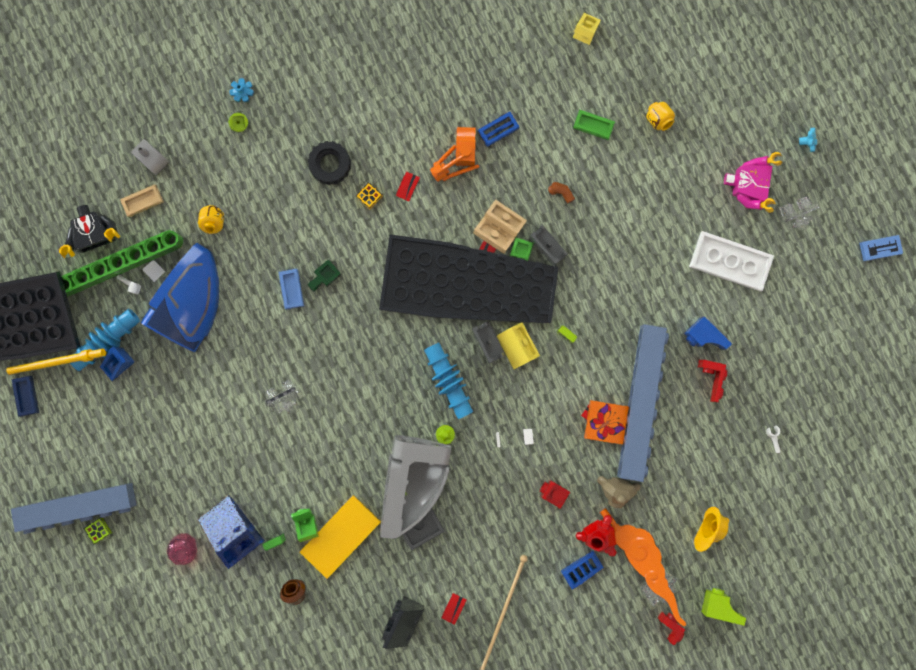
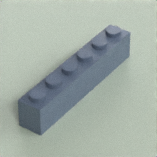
[11,483,136,534]

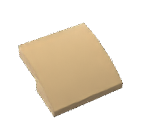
[473,200,527,254]

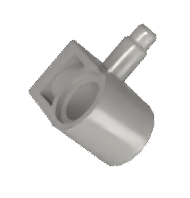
[131,139,169,176]

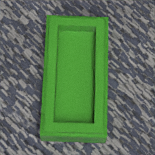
[573,109,615,140]

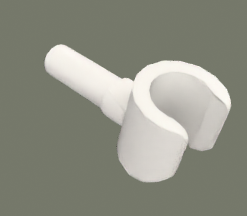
[117,274,141,294]
[766,426,781,453]

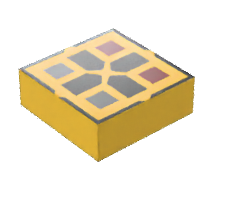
[356,182,383,209]

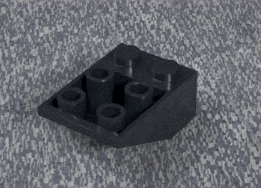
[382,596,425,649]

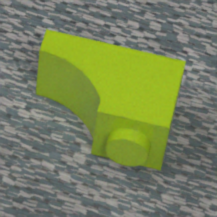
[701,588,746,626]

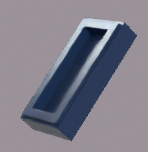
[11,376,39,417]

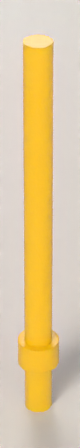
[6,349,106,375]

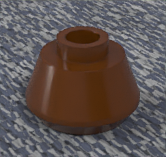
[280,579,306,605]

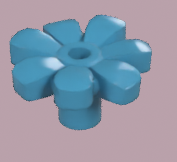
[229,78,254,102]

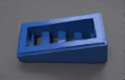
[561,551,604,590]

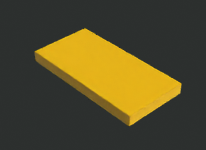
[299,495,381,579]

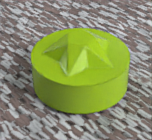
[228,113,248,132]
[436,425,455,444]

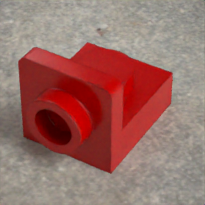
[539,480,570,509]

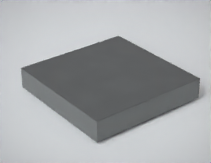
[402,508,445,551]

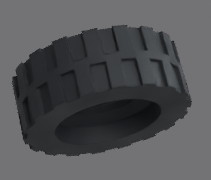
[308,141,351,185]

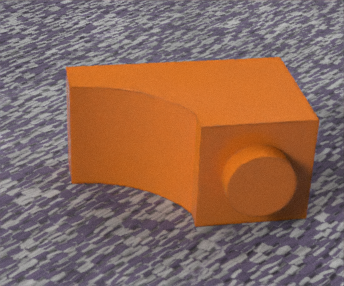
[456,127,476,166]

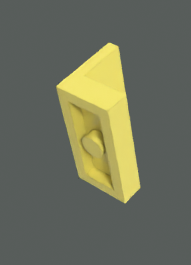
[497,322,540,369]

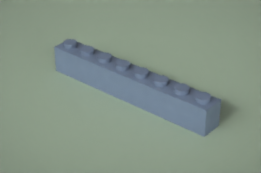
[617,324,669,482]

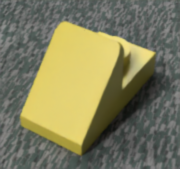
[573,13,601,45]

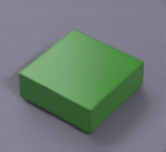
[510,237,534,261]
[262,533,286,551]

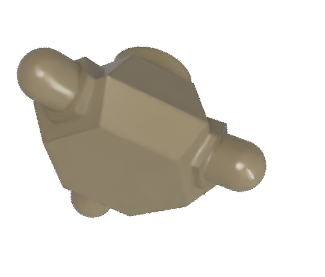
[597,476,640,508]

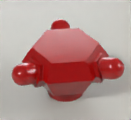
[576,515,617,557]

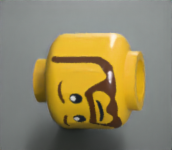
[646,102,675,131]
[198,205,224,234]

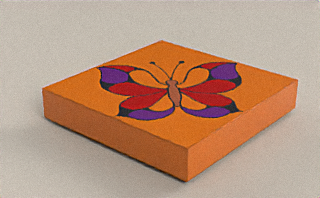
[584,400,629,445]

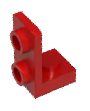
[698,360,728,403]

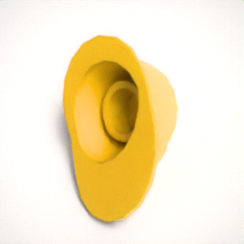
[694,507,729,552]

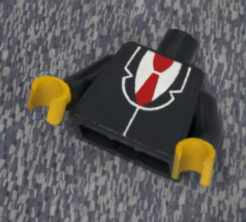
[59,205,120,258]

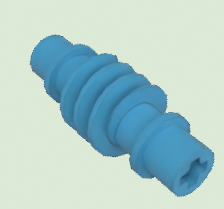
[70,308,140,371]
[424,343,473,419]

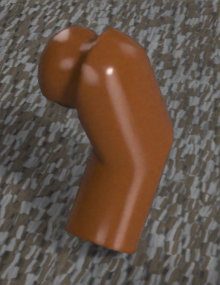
[548,182,575,204]

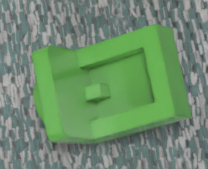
[291,508,319,542]

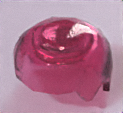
[167,533,198,565]

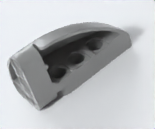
[380,435,451,539]

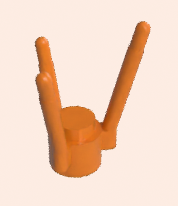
[430,145,479,182]

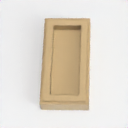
[120,184,164,217]

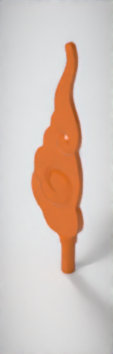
[600,508,686,626]

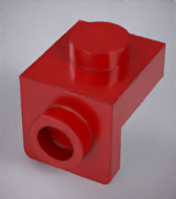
[658,612,685,645]

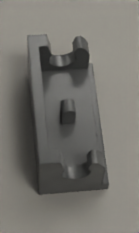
[529,225,568,266]
[472,321,506,364]

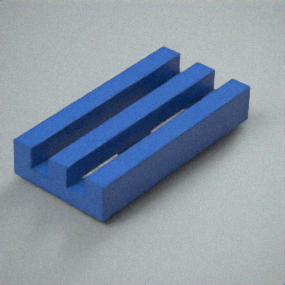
[478,112,520,147]

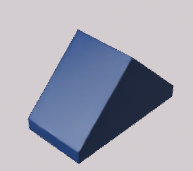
[100,346,135,381]

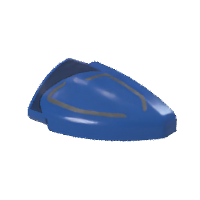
[141,243,219,352]

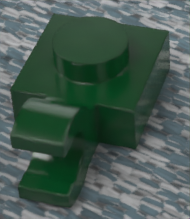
[307,260,341,292]

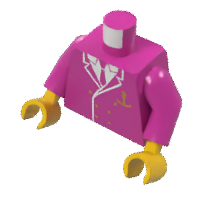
[724,152,782,213]

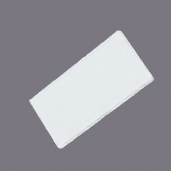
[689,231,774,292]

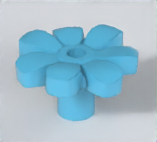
[799,128,817,152]

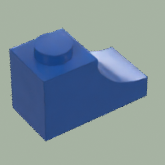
[684,316,732,350]

